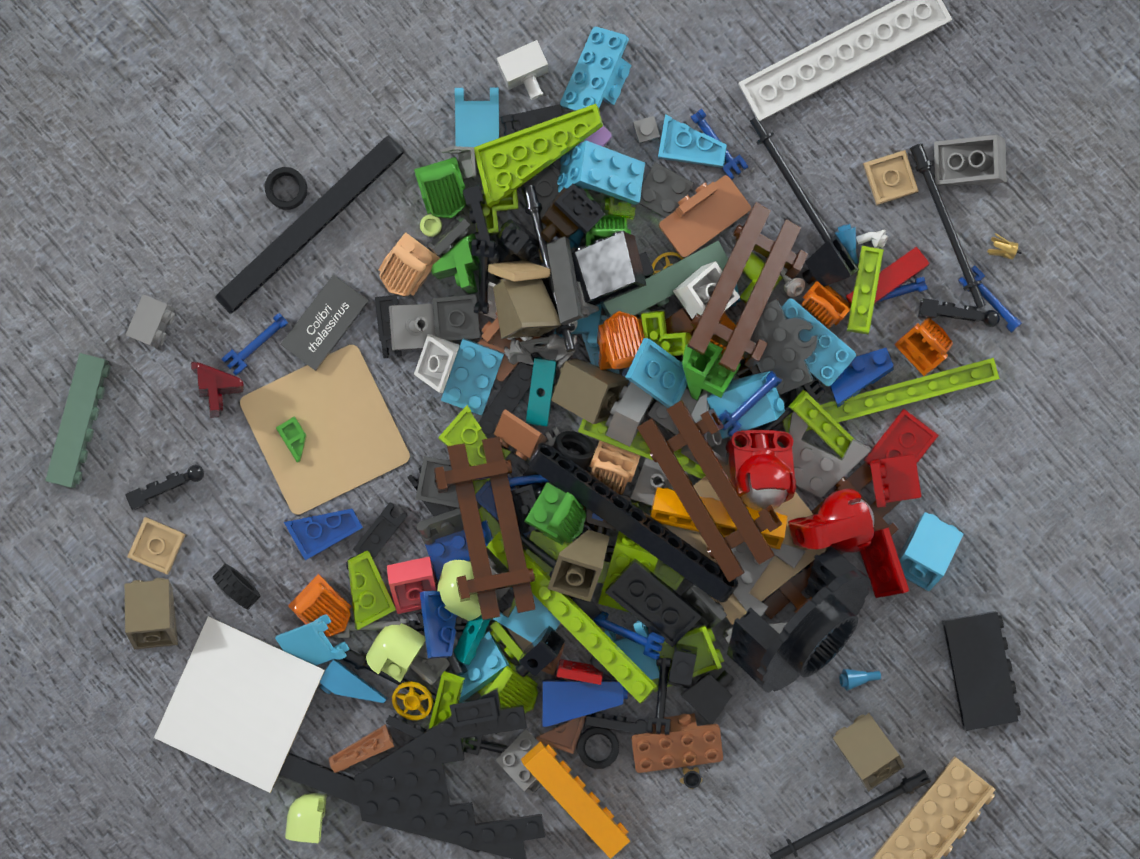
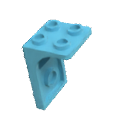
[557,140,645,205]

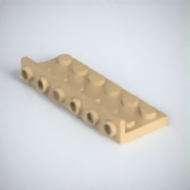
[872,756,996,859]

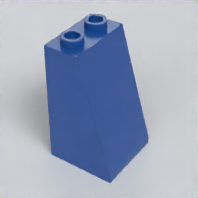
[543,680,628,727]

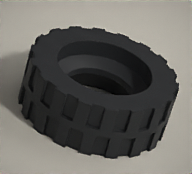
[213,563,261,610]

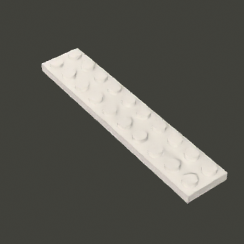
[738,0,952,121]

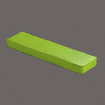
[847,246,884,335]
[788,390,855,458]

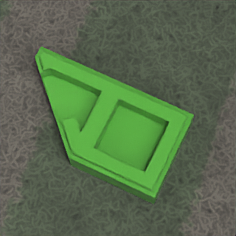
[276,416,307,463]

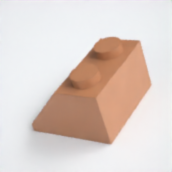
[494,409,548,461]

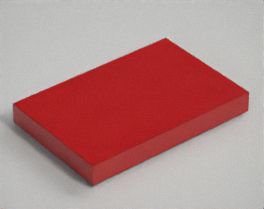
[863,409,939,467]
[860,527,910,598]
[557,659,603,685]

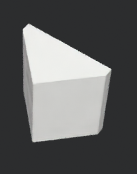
[414,334,460,393]

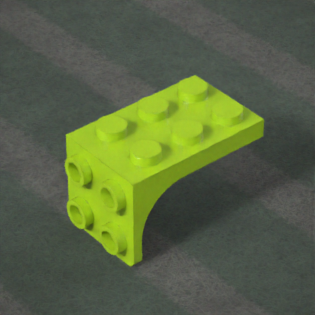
[598,531,658,613]
[652,625,724,692]

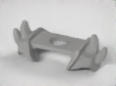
[504,334,577,365]

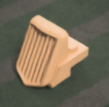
[378,232,440,297]
[590,441,641,495]

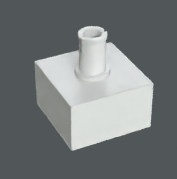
[497,40,548,100]
[673,261,740,319]

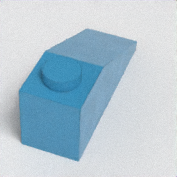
[319,659,388,703]

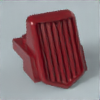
[191,362,244,418]

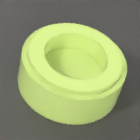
[420,214,442,237]

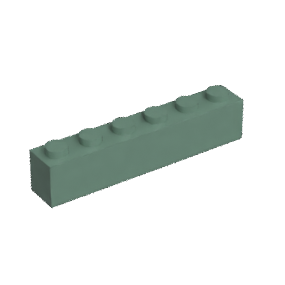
[601,240,728,318]
[45,353,111,488]

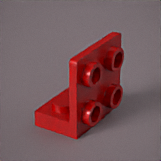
[870,454,921,508]

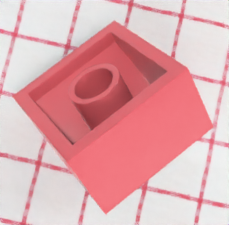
[387,556,438,614]

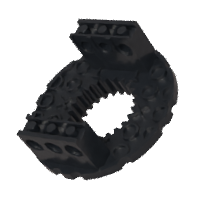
[727,546,871,693]

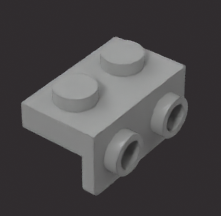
[410,631,450,685]

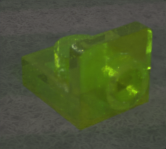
[604,196,636,219]

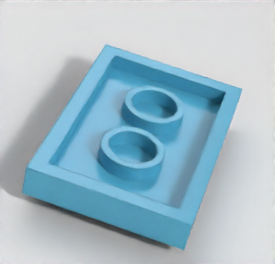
[441,338,505,416]
[625,338,687,408]

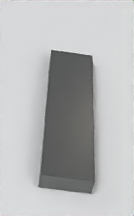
[547,237,583,326]

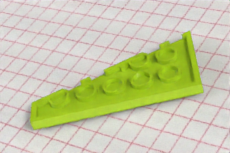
[474,104,603,208]

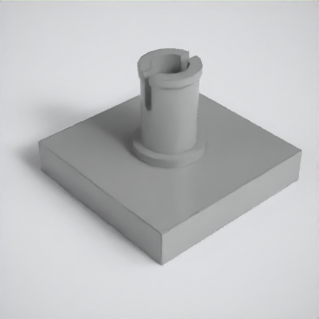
[389,304,436,350]
[631,458,688,507]

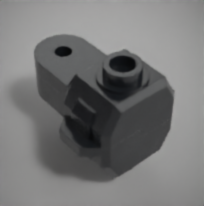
[494,219,539,279]

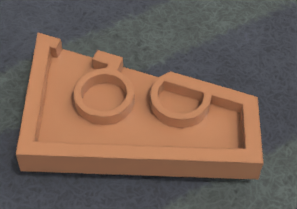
[329,724,394,773]

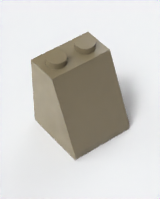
[493,278,561,339]
[551,358,629,424]
[548,530,610,602]
[124,578,178,650]
[833,713,905,792]

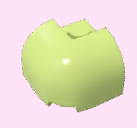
[437,560,481,621]
[366,623,426,682]
[285,793,327,843]

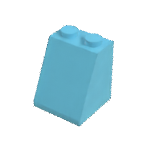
[706,371,785,439]
[898,512,964,591]

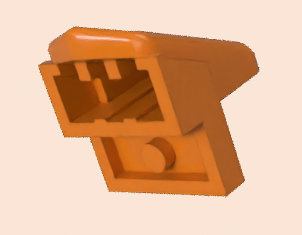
[801,281,851,329]
[597,311,645,370]
[894,318,953,376]
[288,574,352,637]

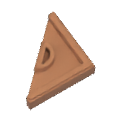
[536,715,586,754]

